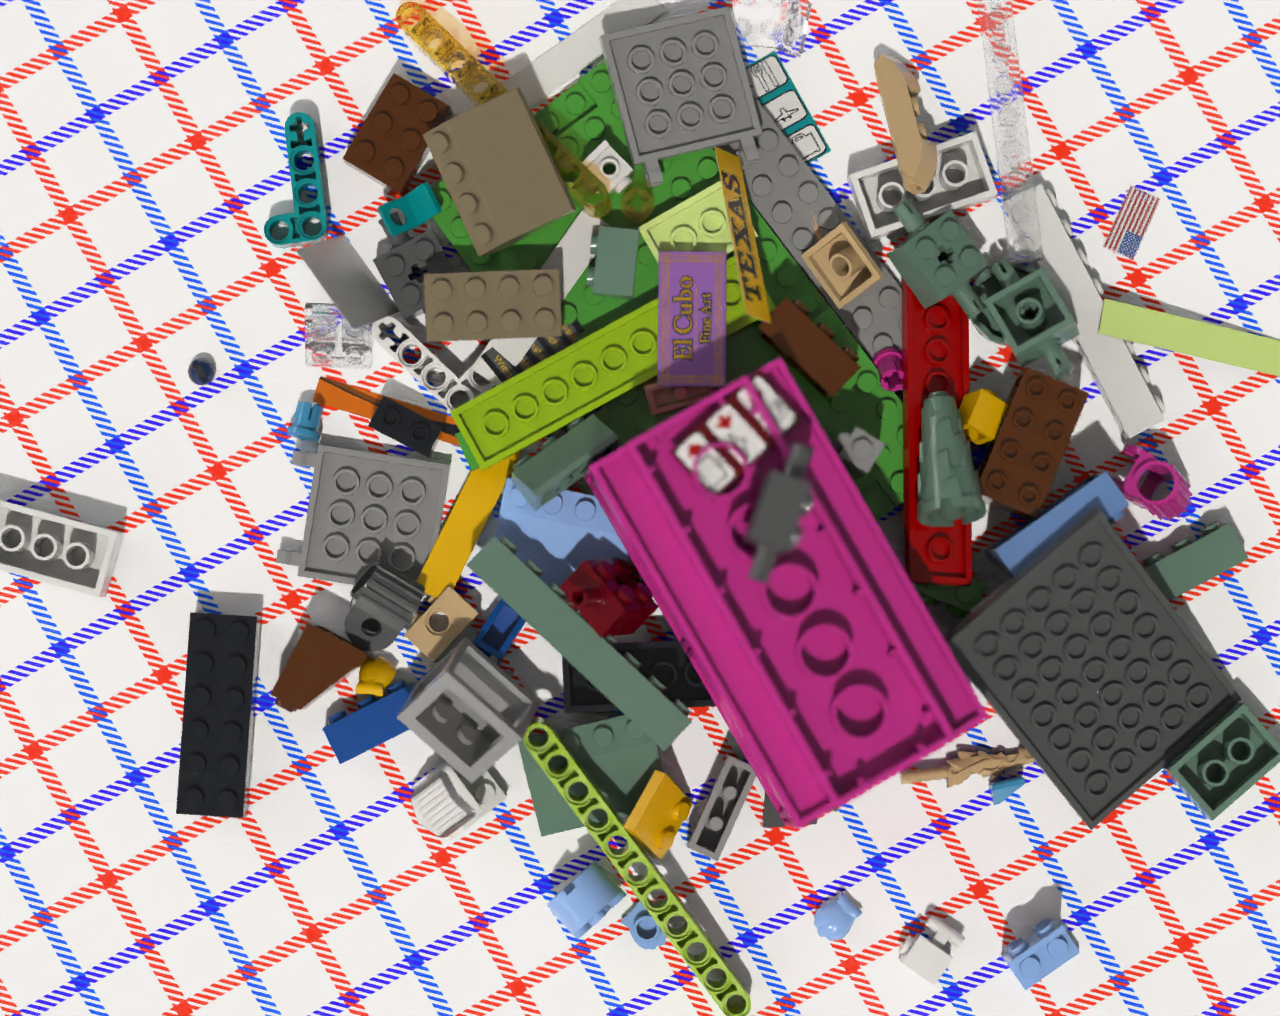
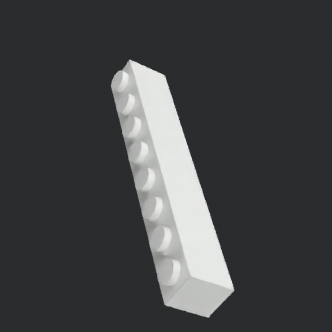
[1002,184,1166,440]

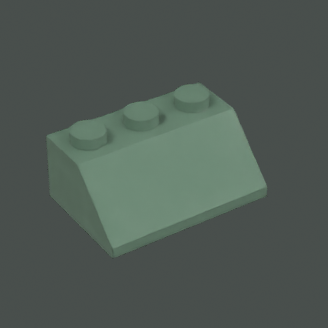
[511,414,619,511]

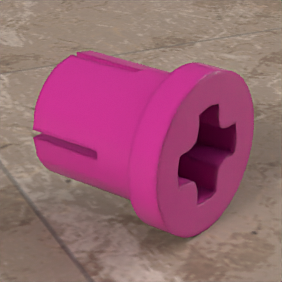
[872,348,904,391]

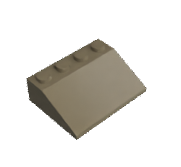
[423,87,576,257]

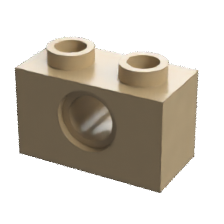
[404,586,480,662]

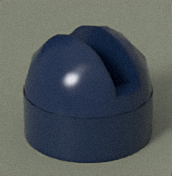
[188,359,216,386]

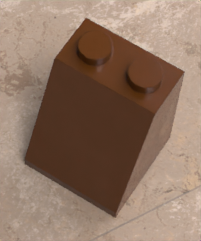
[270,622,373,713]

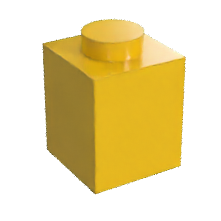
[959,389,1009,445]

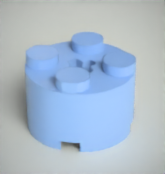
[547,860,627,940]

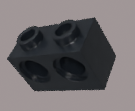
[368,396,445,458]

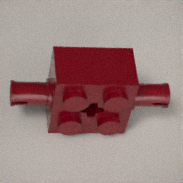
[559,557,659,638]

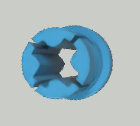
[287,402,323,442]

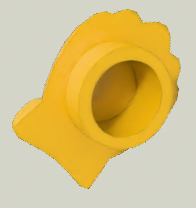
[355,656,397,697]

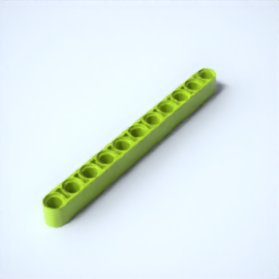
[523,717,751,1016]

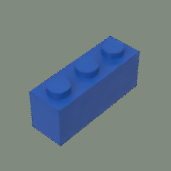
[322,680,415,764]

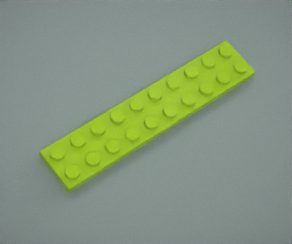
[450,256,776,472]

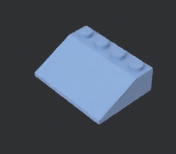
[495,478,628,587]

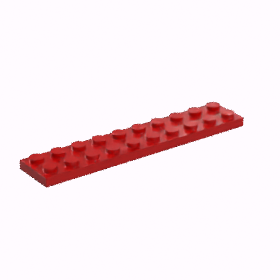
[902,278,972,587]

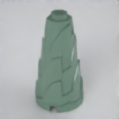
[917,391,986,527]

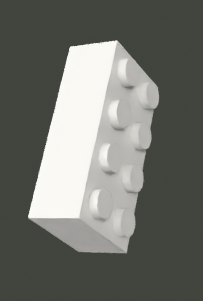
[847,131,998,242]
[0,500,124,597]

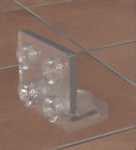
[731,0,812,57]

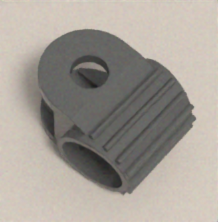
[344,560,426,651]

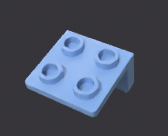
[1002,918,1080,990]

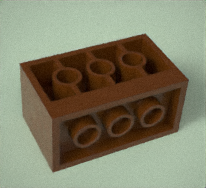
[977,367,1089,520]

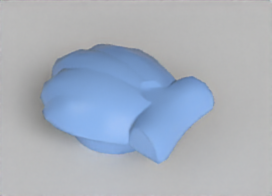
[814,892,862,941]
[621,901,666,950]

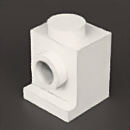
[581,140,633,196]

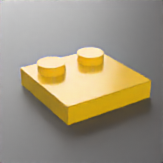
[624,770,693,861]

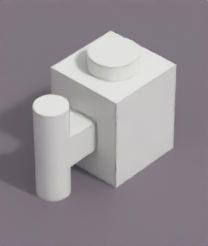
[898,914,965,986]

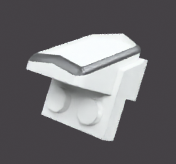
[410,761,507,840]

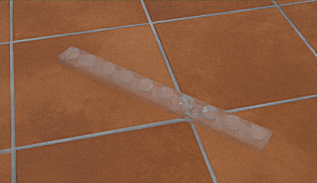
[977,0,1044,264]

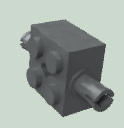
[373,212,455,322]
[743,444,815,584]

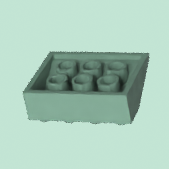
[518,714,663,837]

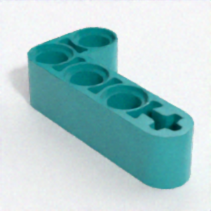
[264,112,330,249]

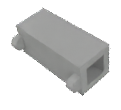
[833,427,885,477]

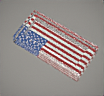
[1102,186,1161,260]

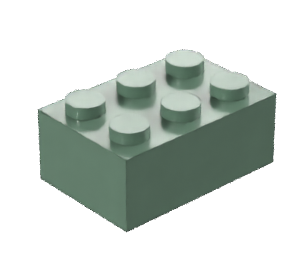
[1162,703,1280,821]

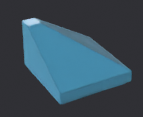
[989,776,1026,805]

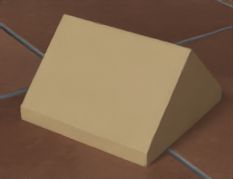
[801,221,884,310]

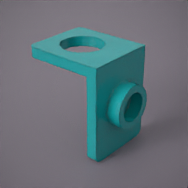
[378,182,441,237]

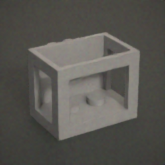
[396,637,540,784]

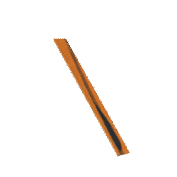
[313,377,460,446]

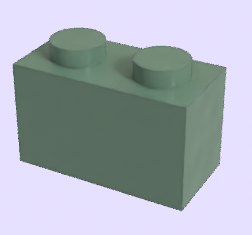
[586,226,639,300]

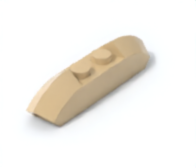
[874,54,937,195]

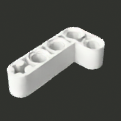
[372,316,496,411]

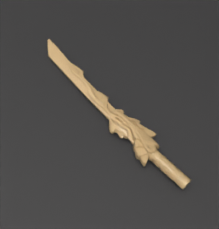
[900,747,1035,788]

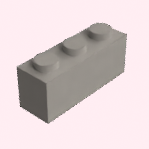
[686,754,756,861]

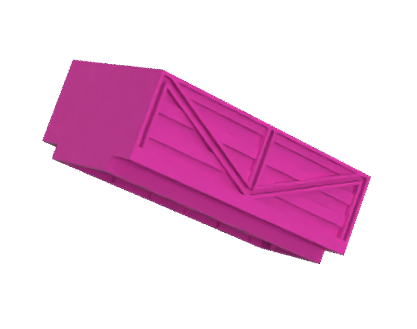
[584,357,989,829]

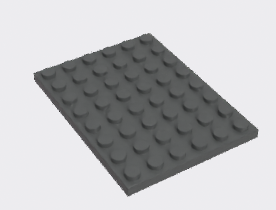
[943,507,1242,830]

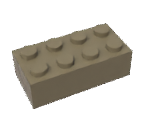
[423,268,562,342]

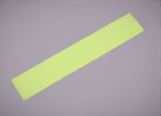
[1098,298,1280,377]

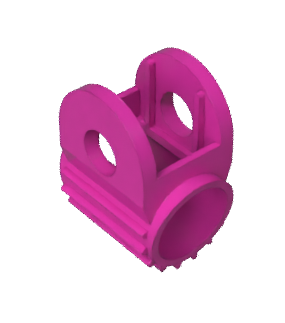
[1110,443,1193,521]

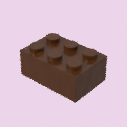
[342,73,453,197]
[756,297,861,401]

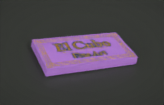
[657,251,726,388]

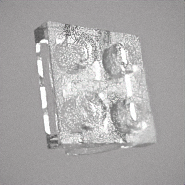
[304,302,375,369]

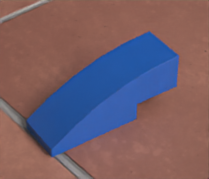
[472,598,526,666]

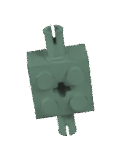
[886,198,989,320]
[984,258,1080,379]

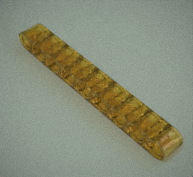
[395,1,612,218]

